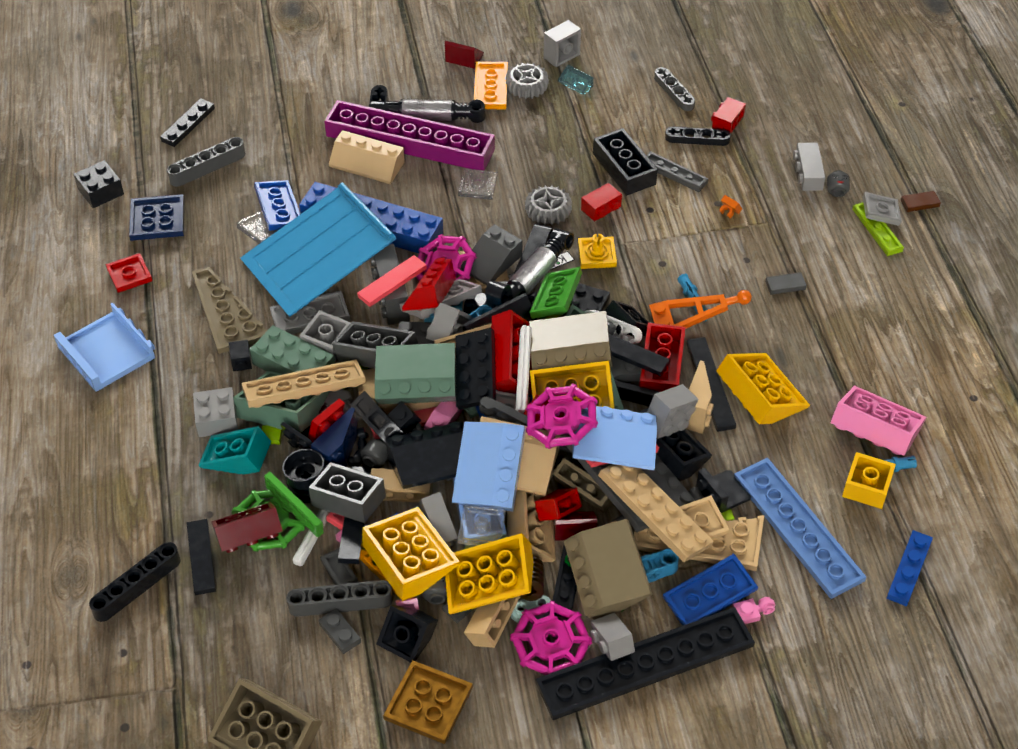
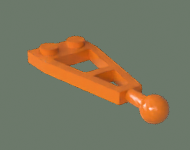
[649,290,752,329]

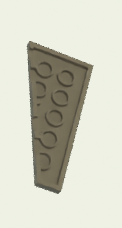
[192,267,267,354]

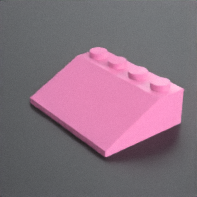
[831,386,927,456]

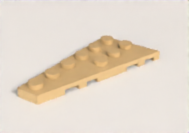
[634,515,764,571]

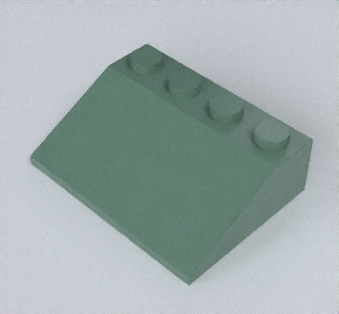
[375,343,456,404]
[233,371,330,433]

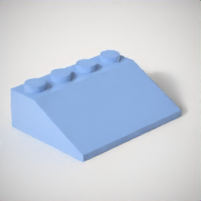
[572,406,657,470]
[452,421,526,512]

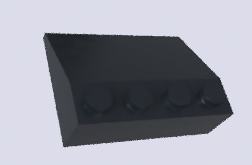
[386,421,464,489]

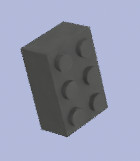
[309,462,386,523]

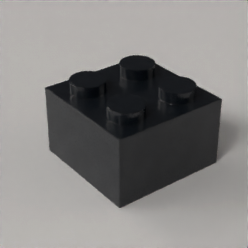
[73,160,124,208]

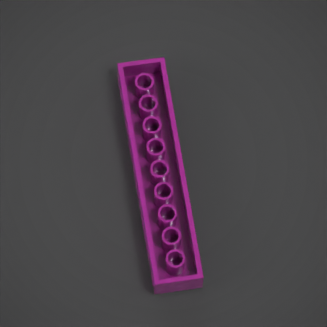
[324,100,495,172]

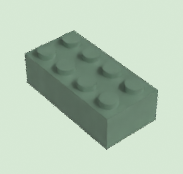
[250,325,335,374]

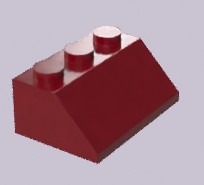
[211,502,283,553]

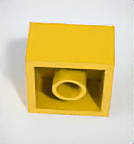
[842,452,896,509]

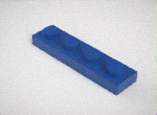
[886,530,933,607]

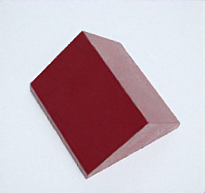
[445,41,484,69]
[553,511,597,541]

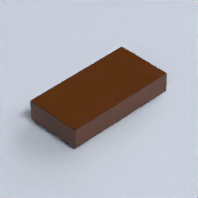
[901,191,941,212]

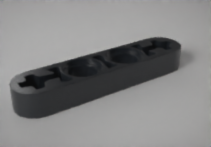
[665,127,731,146]

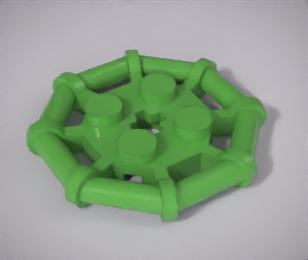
[231,490,306,552]

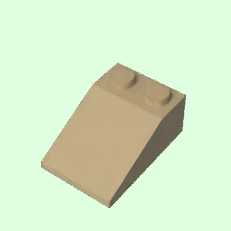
[686,360,714,434]

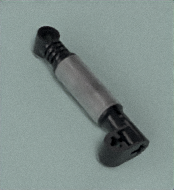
[369,85,486,123]
[485,228,574,309]

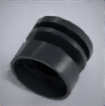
[282,448,326,503]

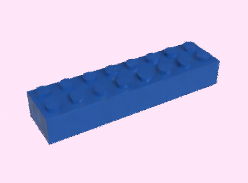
[299,182,443,254]

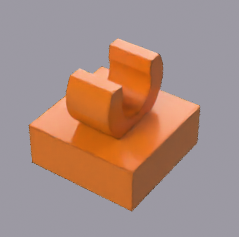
[720,195,742,218]

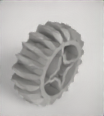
[505,62,549,99]
[525,185,572,226]

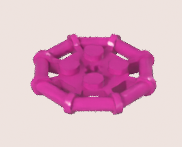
[416,234,477,281]
[526,384,598,449]
[510,601,592,675]

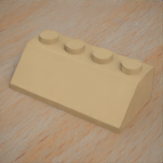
[329,130,405,184]
[507,488,556,562]

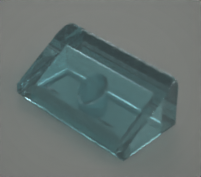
[558,65,593,95]

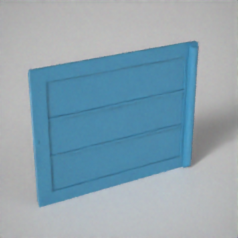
[240,182,397,317]

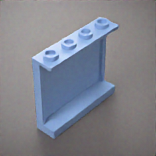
[54,303,155,392]

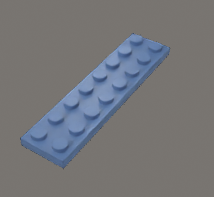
[734,458,866,599]

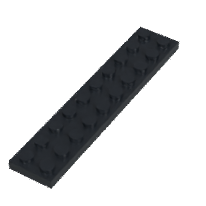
[536,607,755,720]

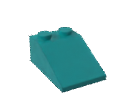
[198,426,271,475]

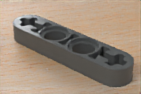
[654,67,695,111]

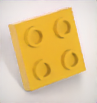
[578,233,617,269]

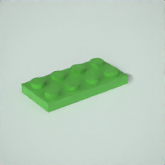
[530,267,582,319]

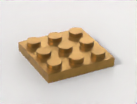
[383,660,473,744]

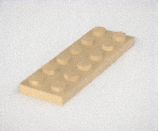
[242,360,366,408]
[598,464,714,562]

